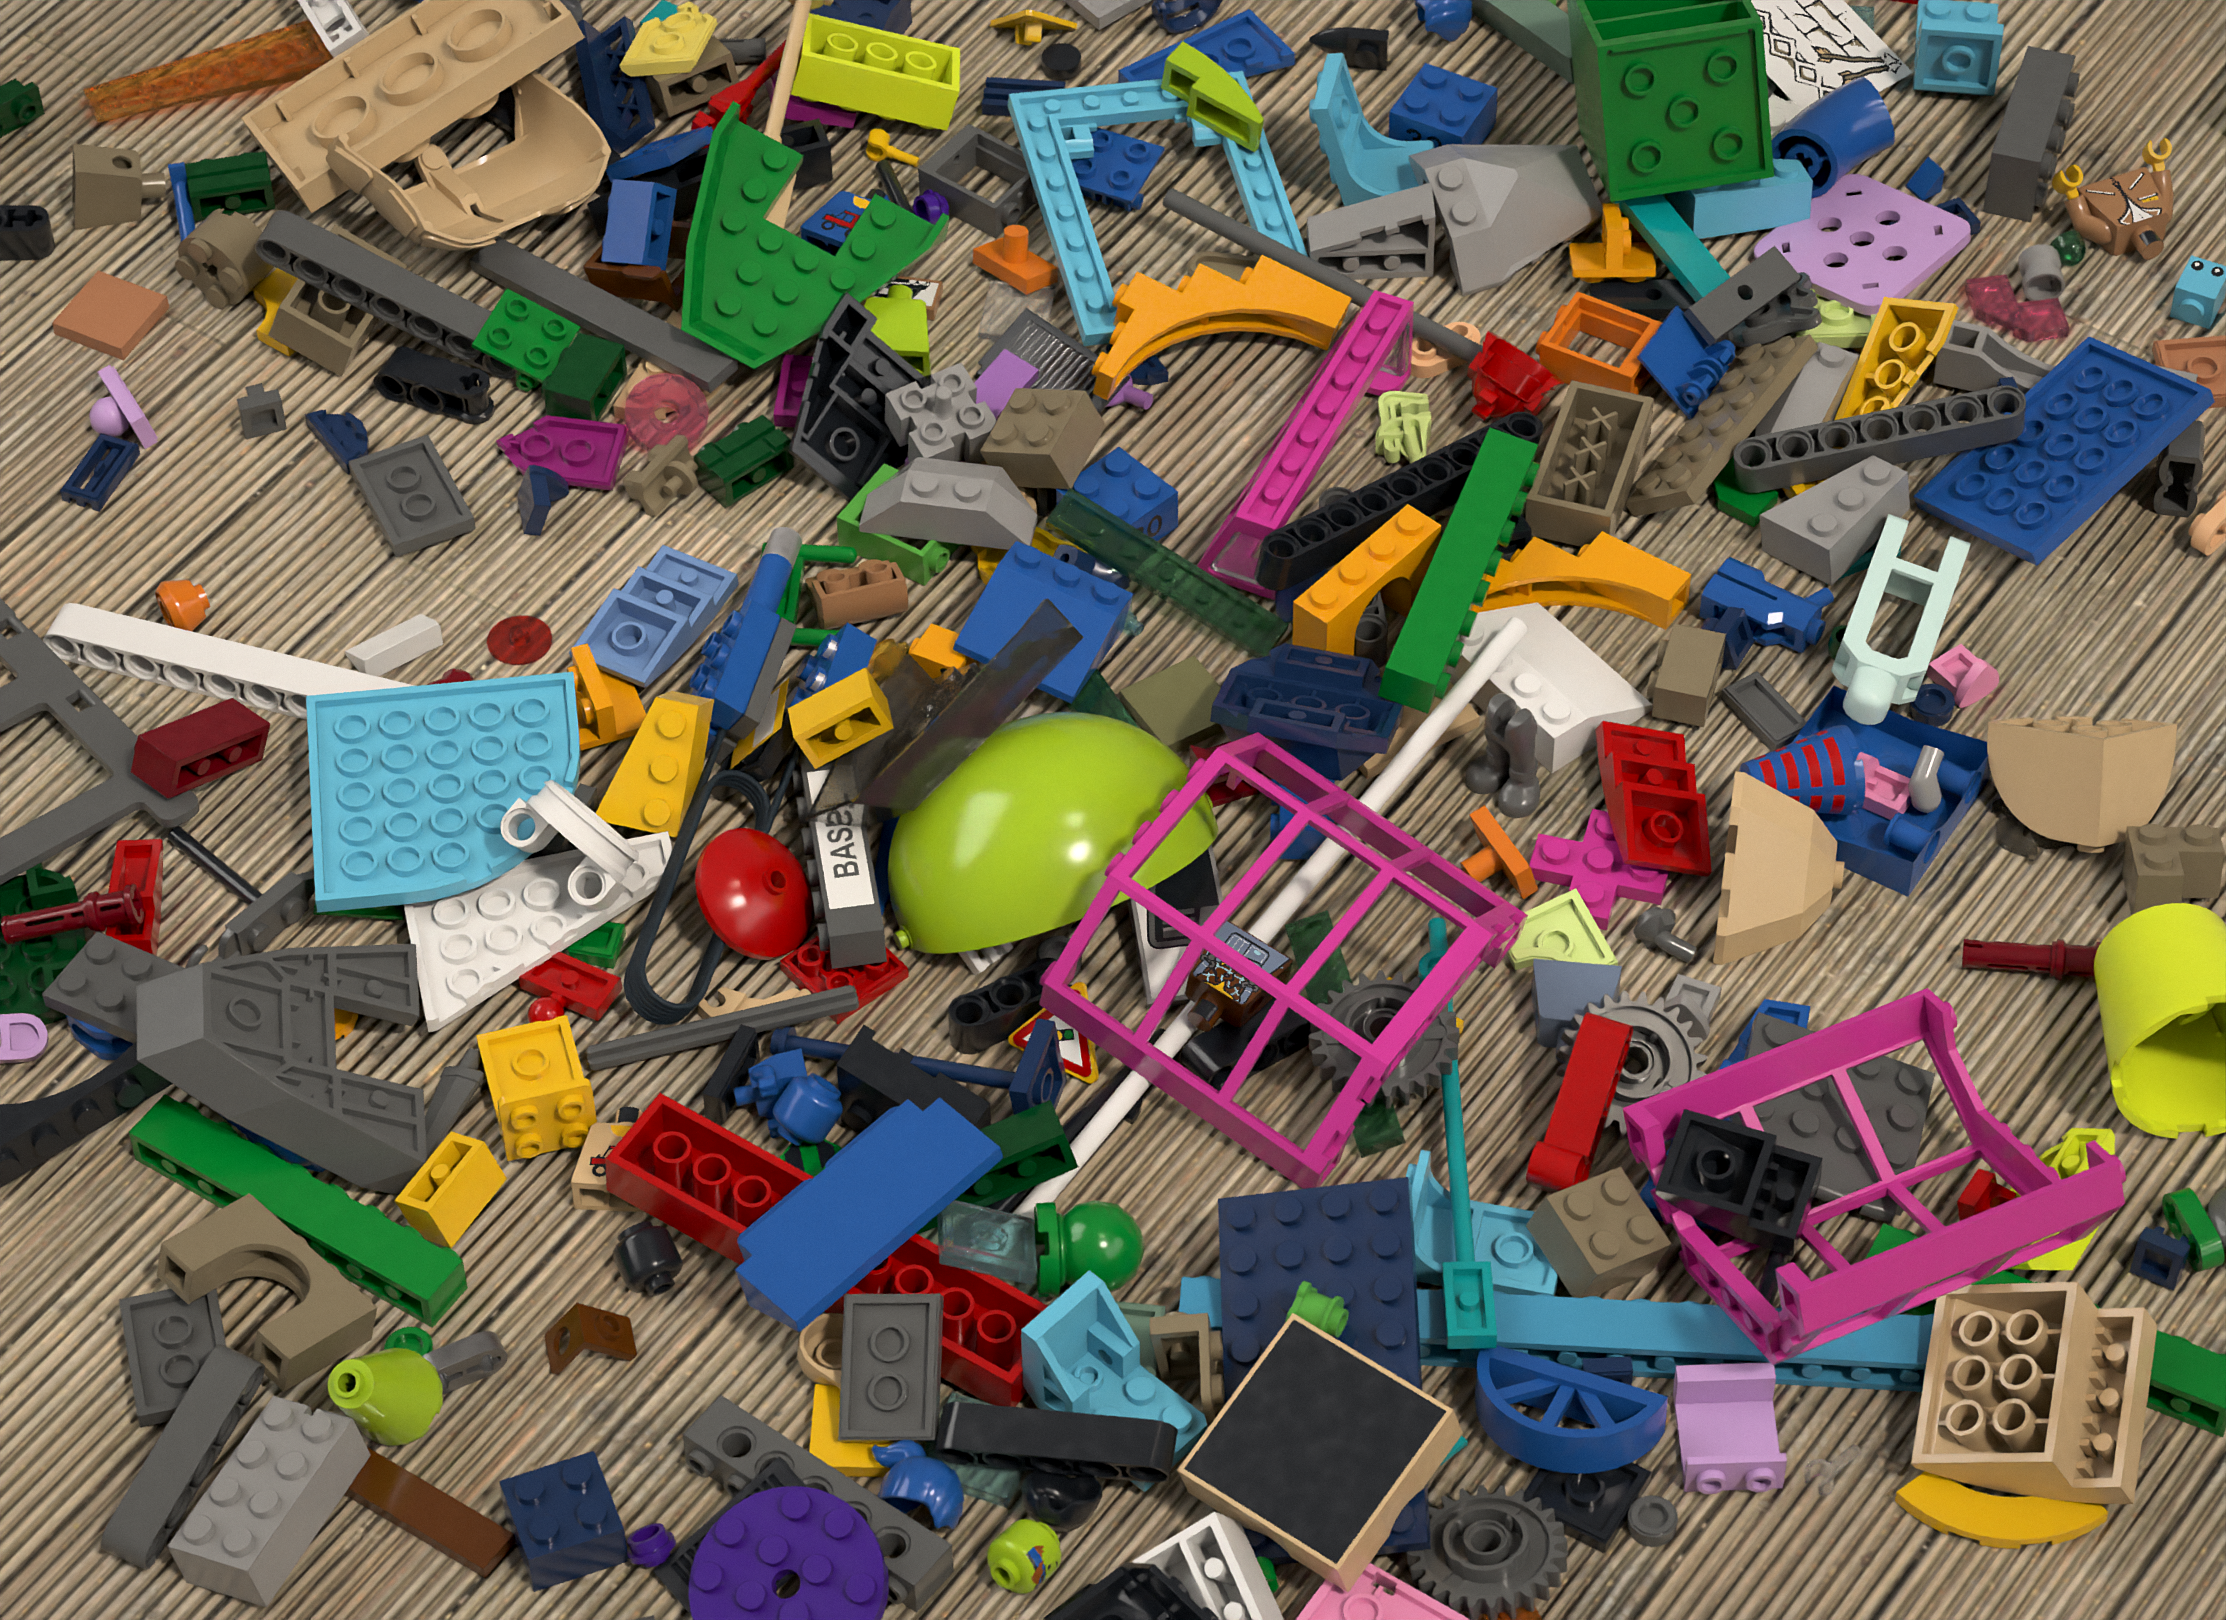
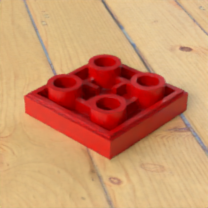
[780,936,909,1024]

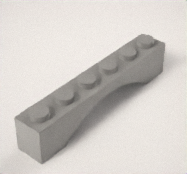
[1933,320,2198,395]

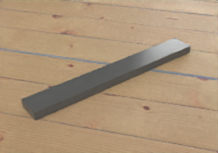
[469,237,739,393]

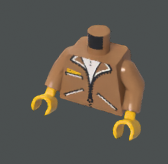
[2052,138,2174,260]

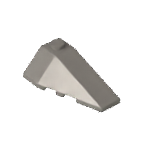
[1752,342,1859,490]

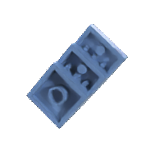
[569,545,739,688]

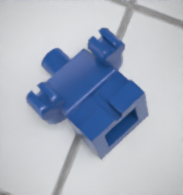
[733,1049,808,1138]

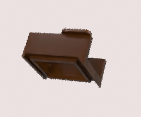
[583,221,692,312]

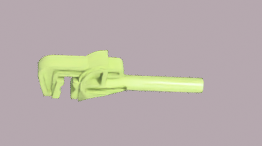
[1375,391,1435,520]

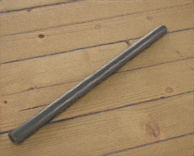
[1163,188,1483,363]

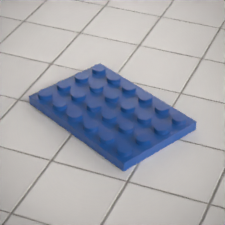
[1913,336,2215,566]

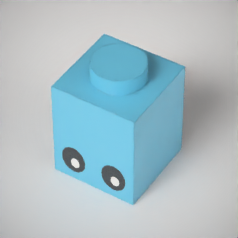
[2170,255,2226,329]

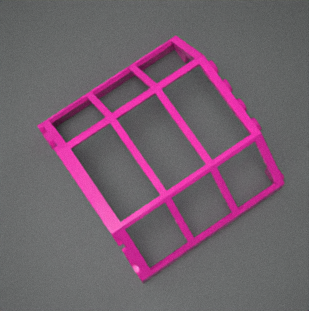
[1039,732,1528,1189]
[1623,988,2126,1365]

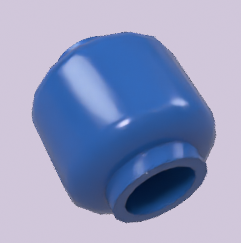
[773,1073,843,1146]

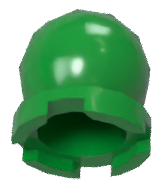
[1034,1200,1145,1298]

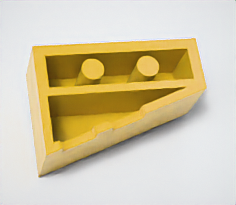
[596,691,714,838]

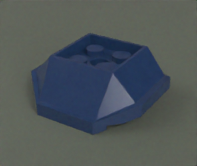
[1210,643,1404,781]

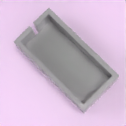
[167,1396,371,1607]

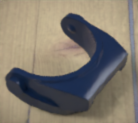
[1151,0,1222,33]

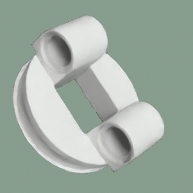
[501,780,639,911]

